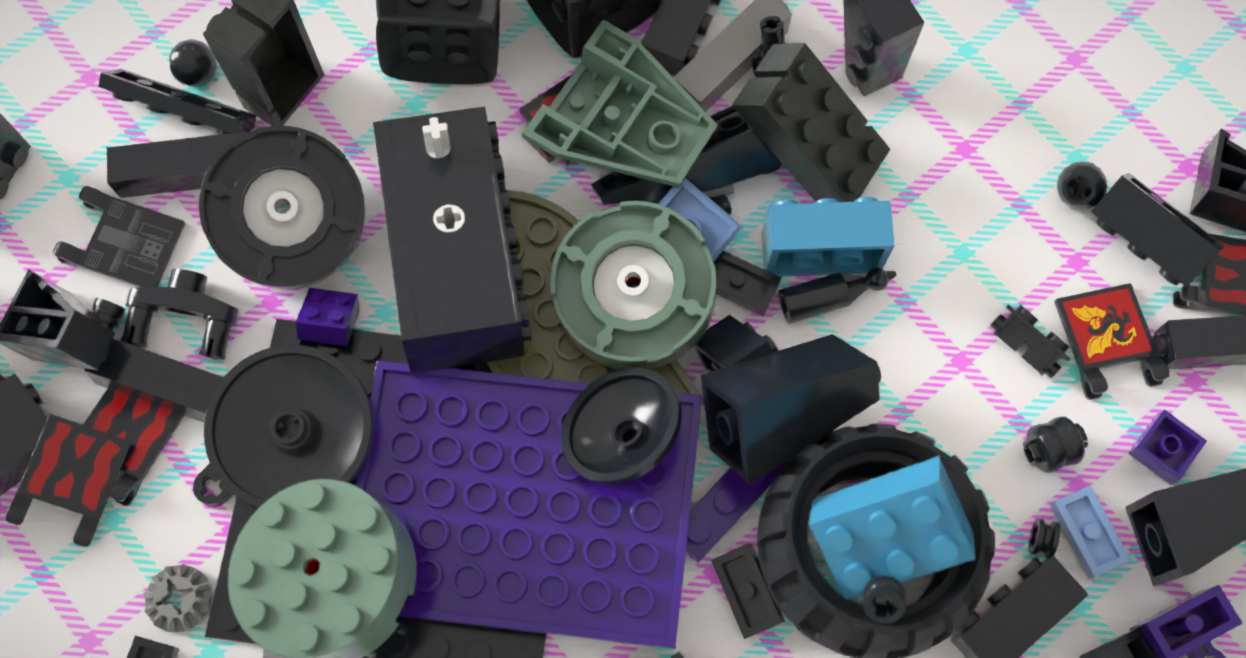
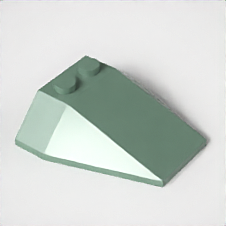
[522,20,718,187]

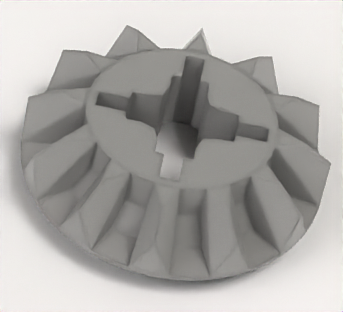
[142,564,212,632]

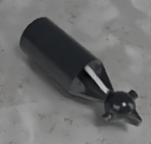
[778,267,897,324]

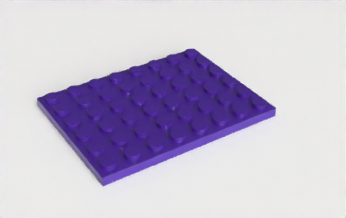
[355,361,702,649]

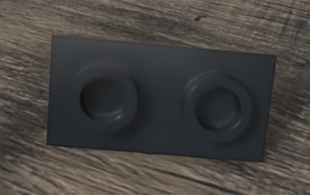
[990,304,1071,379]

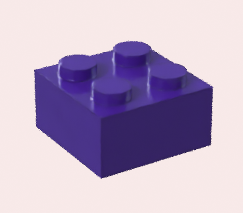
[295,287,360,346]
[1128,409,1207,485]

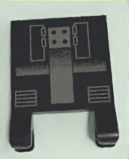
[52,186,185,287]

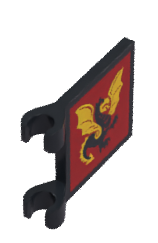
[1054,283,1170,400]

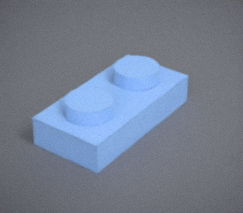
[1050,485,1131,580]

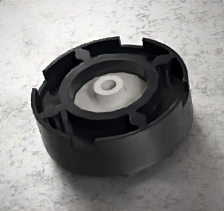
[199,126,365,290]

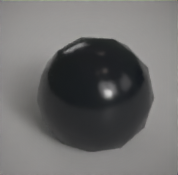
[169,39,218,87]
[1056,161,1108,210]

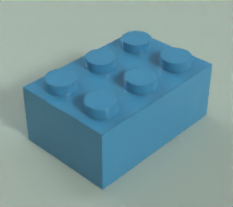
[761,197,895,277]
[809,456,975,600]

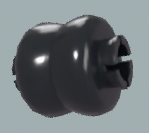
[1023,416,1088,473]

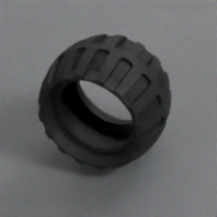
[757,423,995,658]

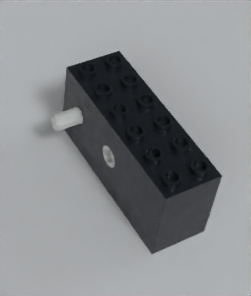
[373,106,531,374]

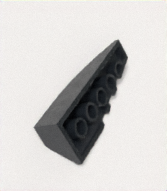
[591,106,783,205]

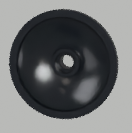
[561,368,682,485]

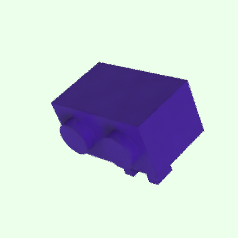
[1128,584,1243,658]

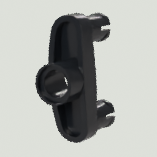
[120,269,239,360]

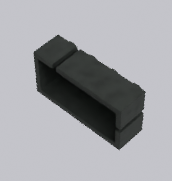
[203,0,325,126]
[732,43,891,202]

